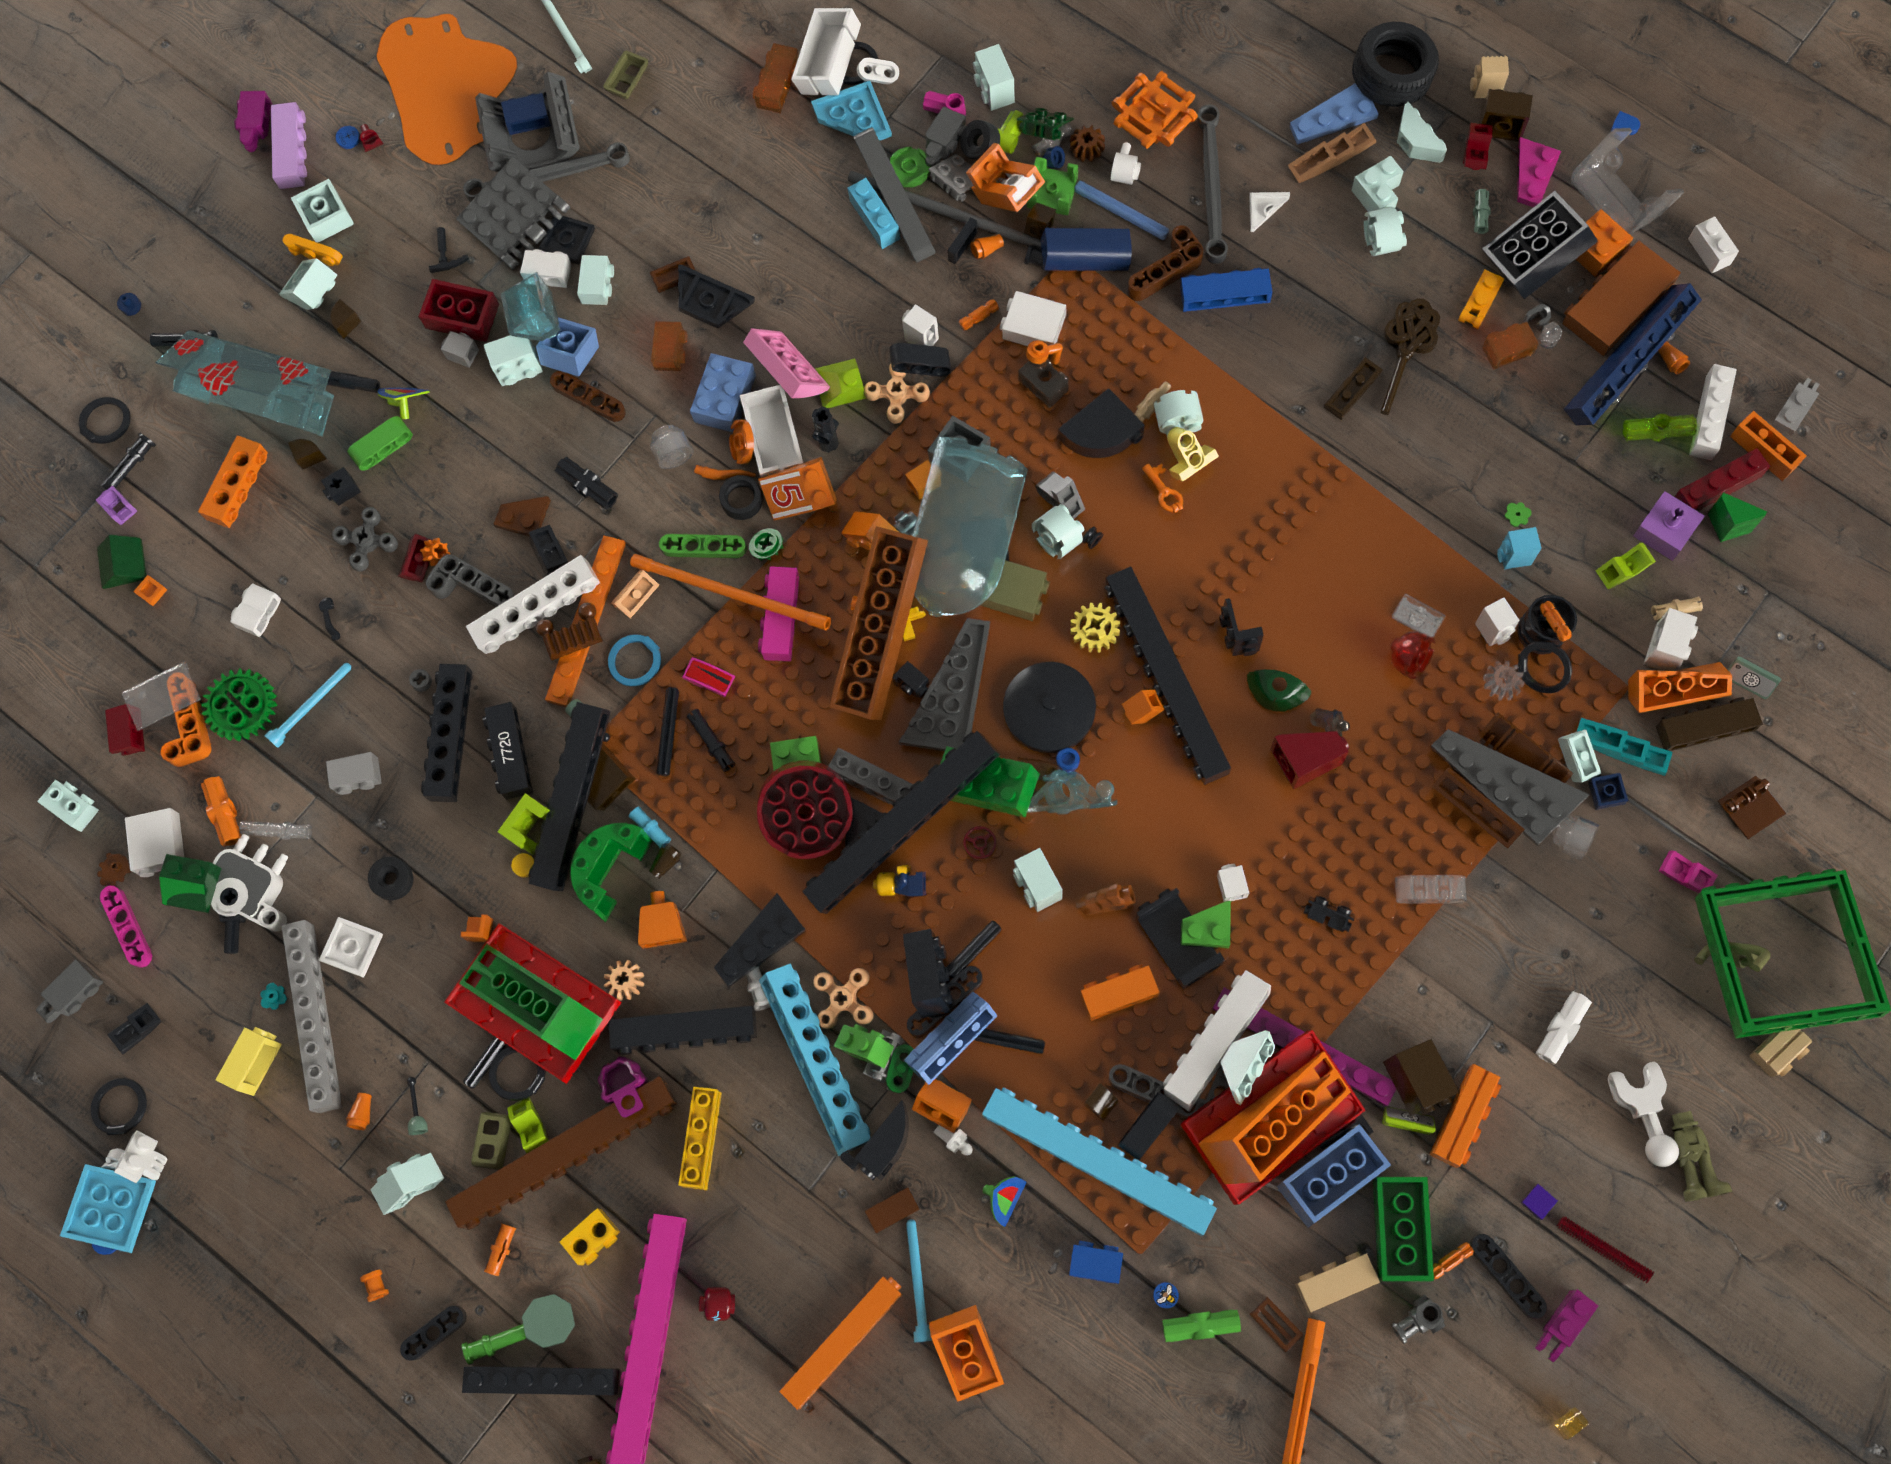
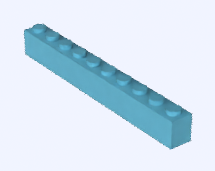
[982,1087,1217,1236]

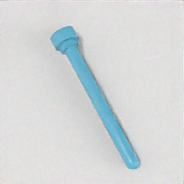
[264,663,351,748]
[906,1219,932,1343]

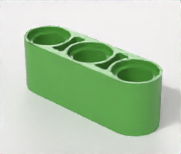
[347,416,413,471]

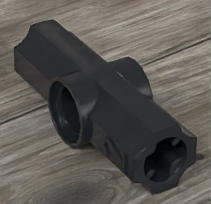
[812,406,839,453]
[554,457,618,510]

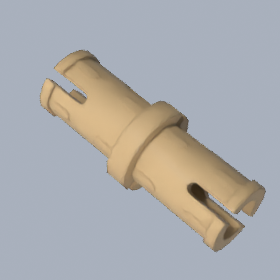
[1651,597,1703,620]

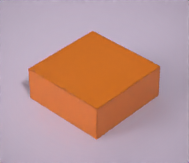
[133,575,167,606]

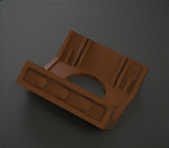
[1432,712,1574,849]

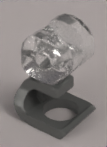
[1522,304,1562,349]

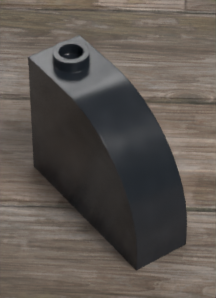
[1058,388,1145,458]

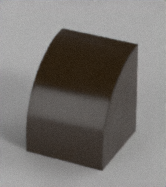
[330,299,361,339]
[288,439,327,470]
[1084,1083,1119,1121]

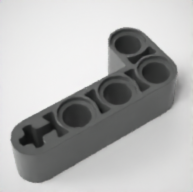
[426,554,515,607]

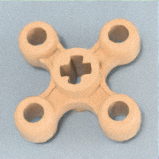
[864,364,930,424]
[813,968,873,1029]

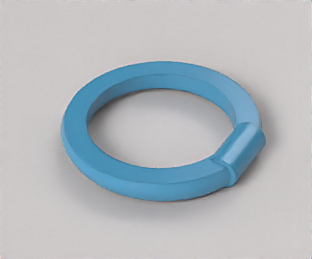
[608,634,661,686]

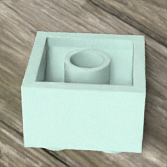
[279,258,337,310]

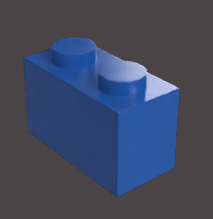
[1069,1241,1123,1284]

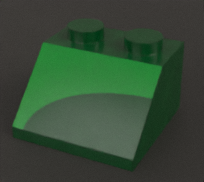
[159,854,221,913]

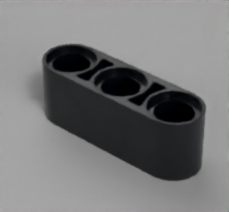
[889,343,952,377]
[1118,1091,1180,1160]

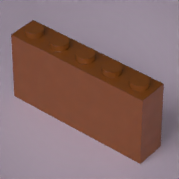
[1562,241,1681,356]

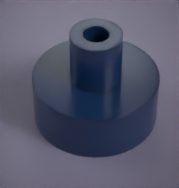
[1043,146,1065,169]
[117,293,142,316]

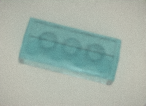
[501,272,561,341]

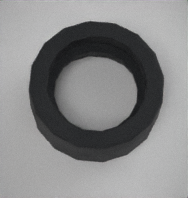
[719,475,763,520]

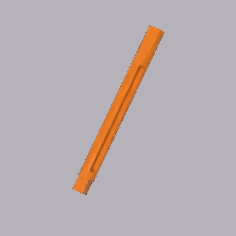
[1282,1318,1326,1464]

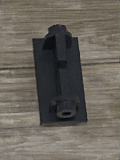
[1303,895,1355,932]

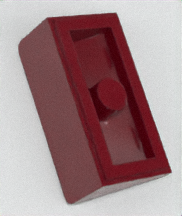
[398,533,432,583]

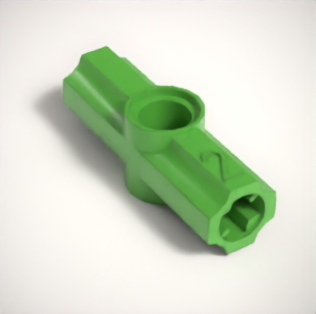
[1162,1310,1241,1342]

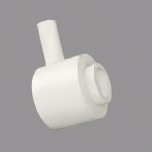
[1111,142,1141,185]

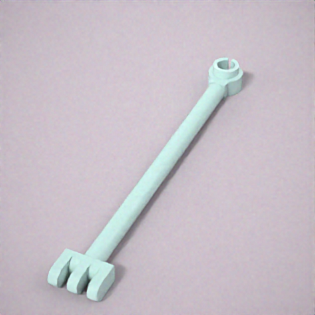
[541,0,592,74]

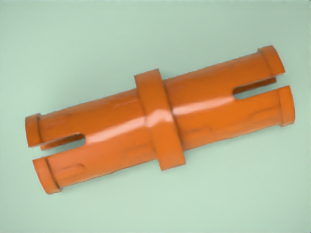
[484,1223,516,1276]

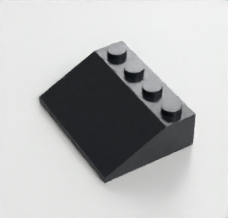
[1482,191,1598,299]

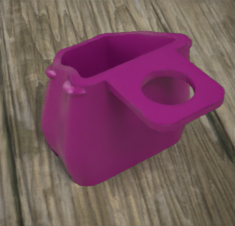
[598,1056,648,1118]

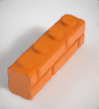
[1429,1064,1501,1168]

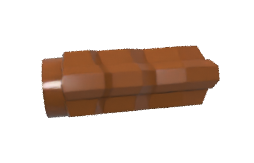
[1076,884,1135,915]

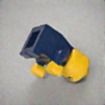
[873,865,926,896]

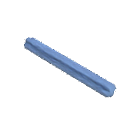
[1075,181,1169,240]

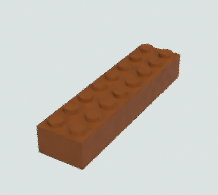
[829,526,928,720]

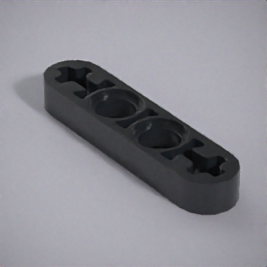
[907,966,983,1037]
[1470,1234,1547,1319]

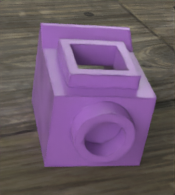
[96,485,137,525]

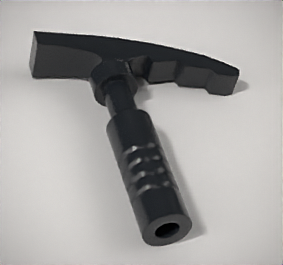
[429,227,469,273]
[1319,1115,1374,1149]

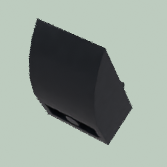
[840,1100,909,1181]

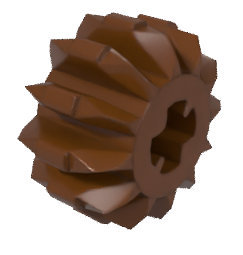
[1070,124,1105,162]

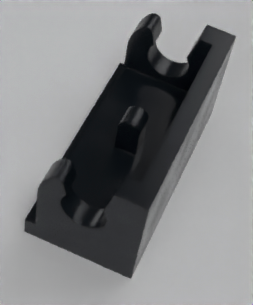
[529,525,568,576]

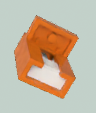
[966,143,1045,212]

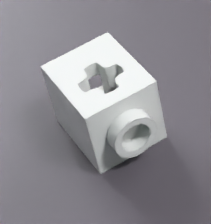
[1217,864,1249,902]

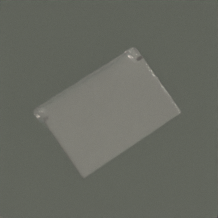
[122,661,201,731]

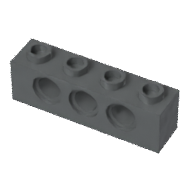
[828,748,913,805]

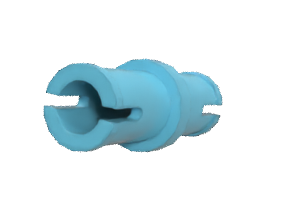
[628,806,671,848]

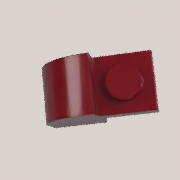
[1463,123,1492,170]

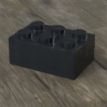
[903,929,953,1018]

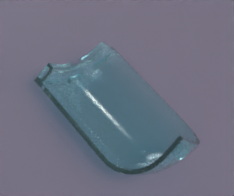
[913,437,1028,617]

